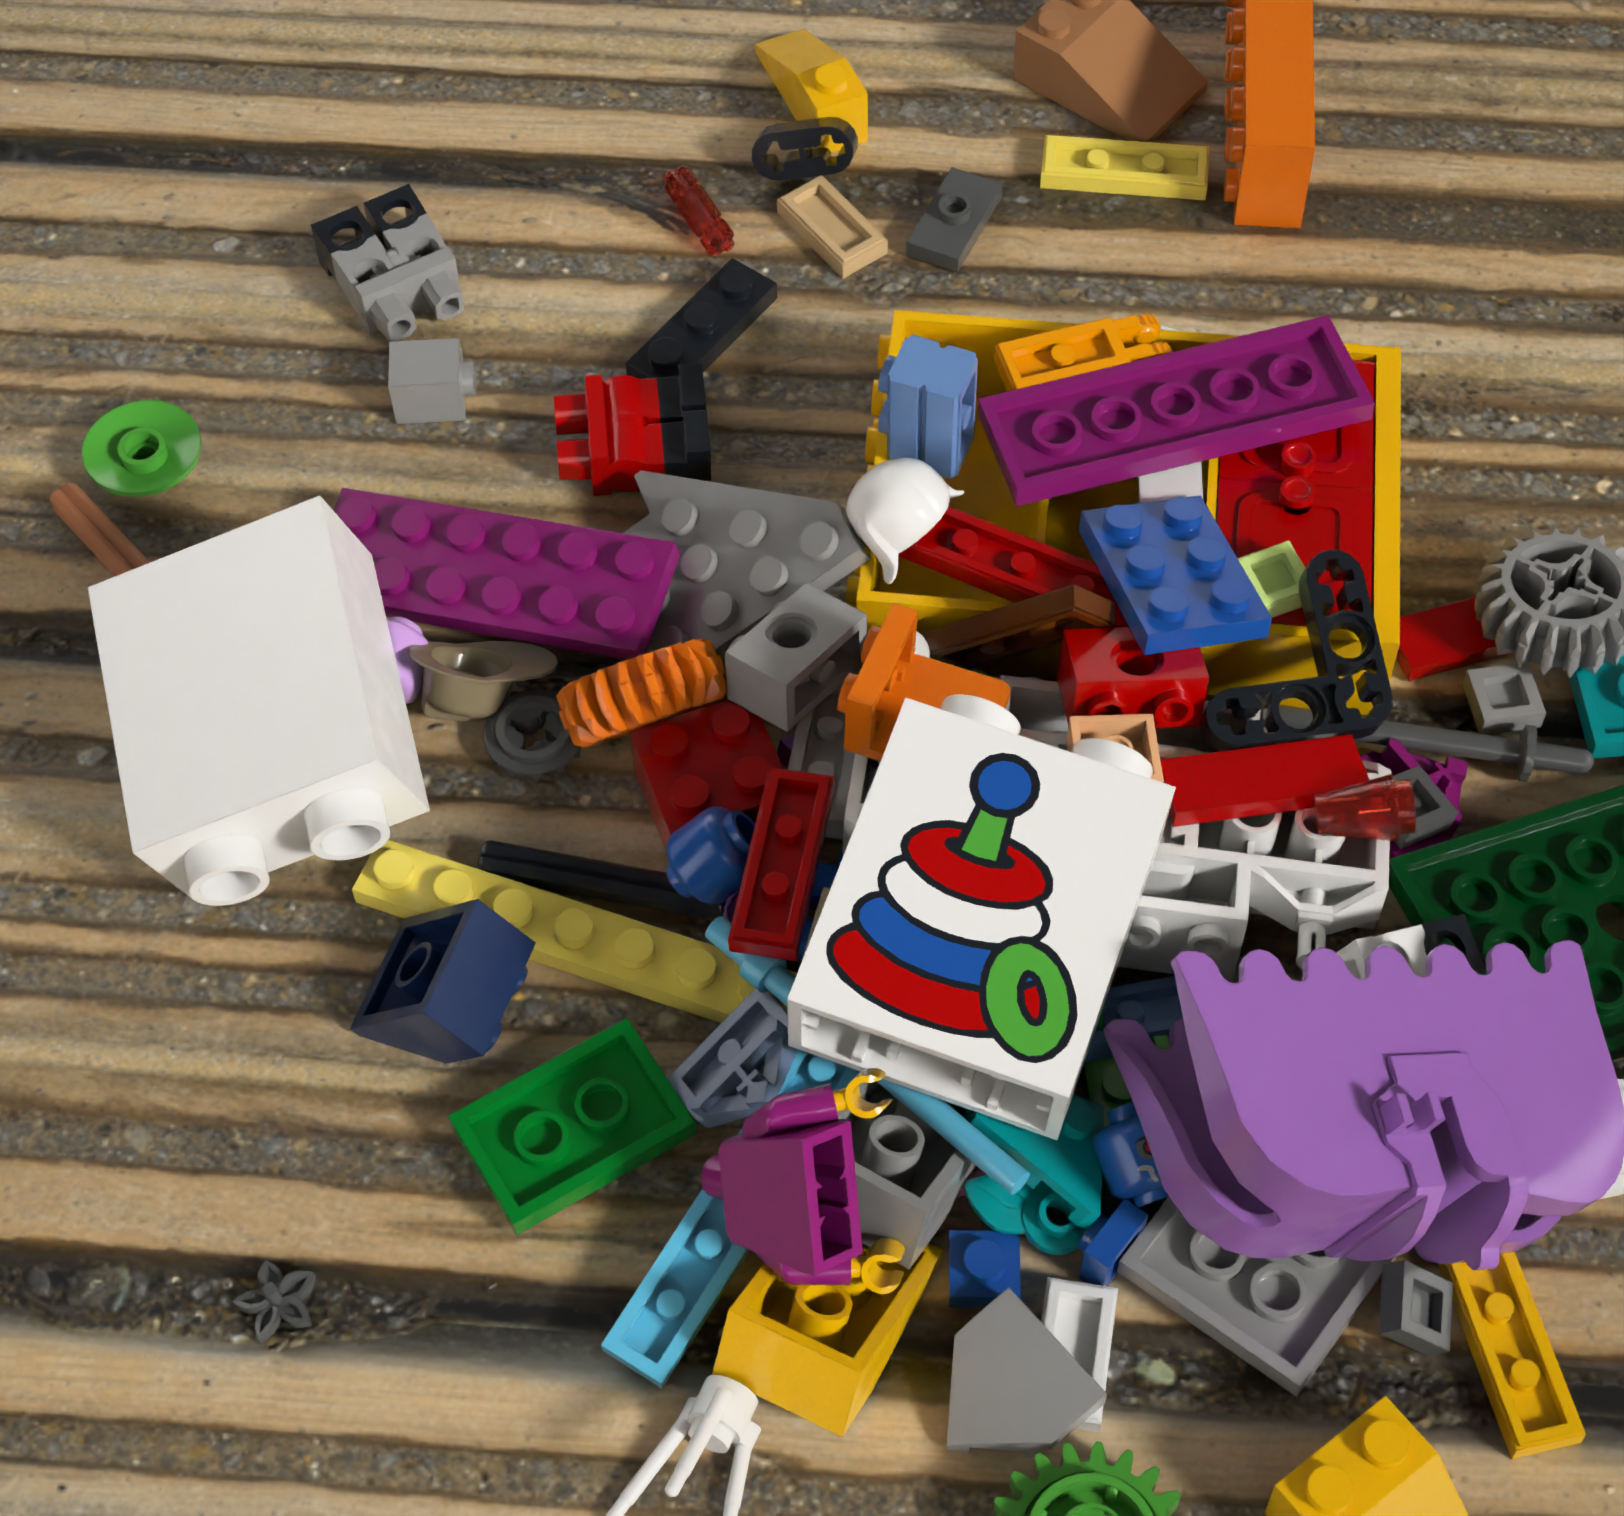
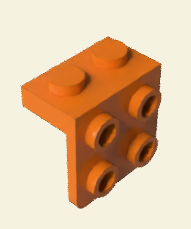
[837,603,1010,761]

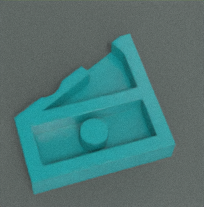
[964,1094,1104,1229]

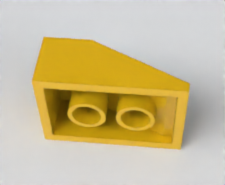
[712,1243,943,1437]

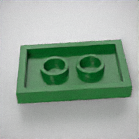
[448,1018,697,1236]

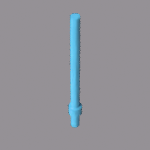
[705,916,1030,1195]

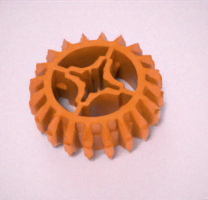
[556,638,727,748]

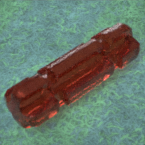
[664,165,734,256]

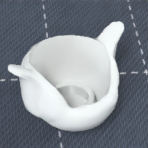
[846,458,965,584]

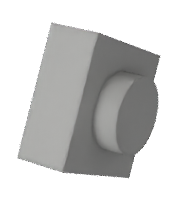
[1462,663,1546,735]

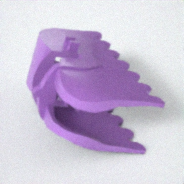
[1103,940,1624,1270]

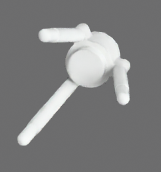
[606,1375,761,1516]

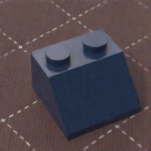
[350,899,536,1064]

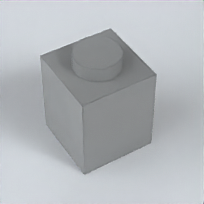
[388,338,477,424]

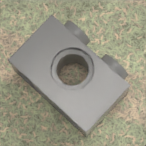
[724,583,867,732]

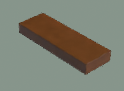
[923,584,1115,670]

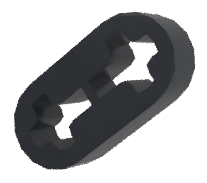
[752,117,858,181]

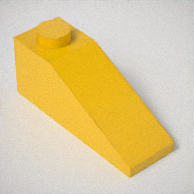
[755,28,868,153]

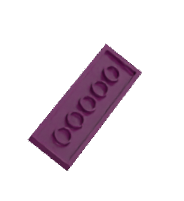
[978,315,1375,506]
[333,488,680,660]

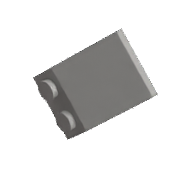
[837,1081,976,1269]

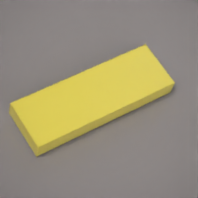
[1040,135,1210,200]

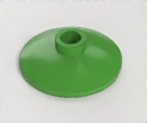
[82,400,202,497]

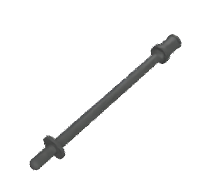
[1205,694,1594,782]

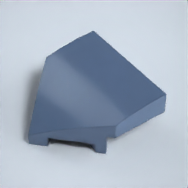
[667,989,797,1128]

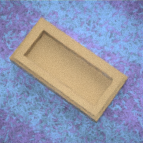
[777,176,888,279]

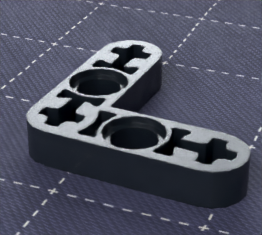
[1199,549,1393,752]

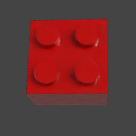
[629,699,783,853]

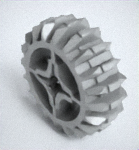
[1474,525,1624,679]

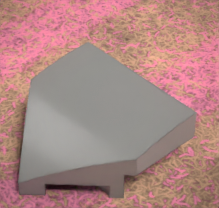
[946,1288,1107,1458]

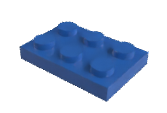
[1078,495,1272,655]

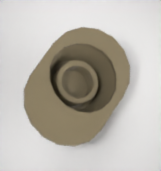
[409,641,558,722]

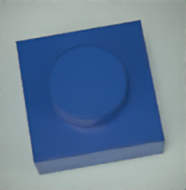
[1078,1199,1148,1286]
[948,1230,1021,1308]

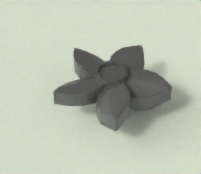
[232,1260,316,1344]

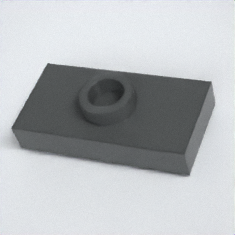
[906,167,1003,273]

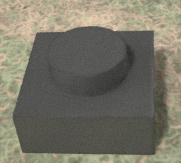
[1390,765,1459,849]
[1379,1260,1453,1356]

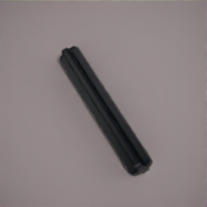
[478,840,726,921]

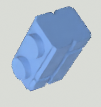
[878,334,978,479]

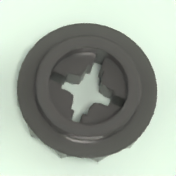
[483,690,581,782]

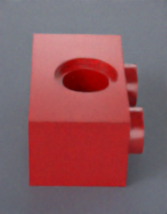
[1057,627,1209,729]

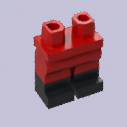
[553,363,711,496]

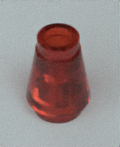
[1313,774,1416,841]

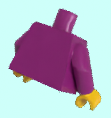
[701,1068,905,1294]

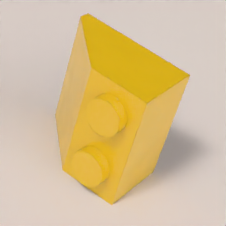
[1264,1396,1469,1516]

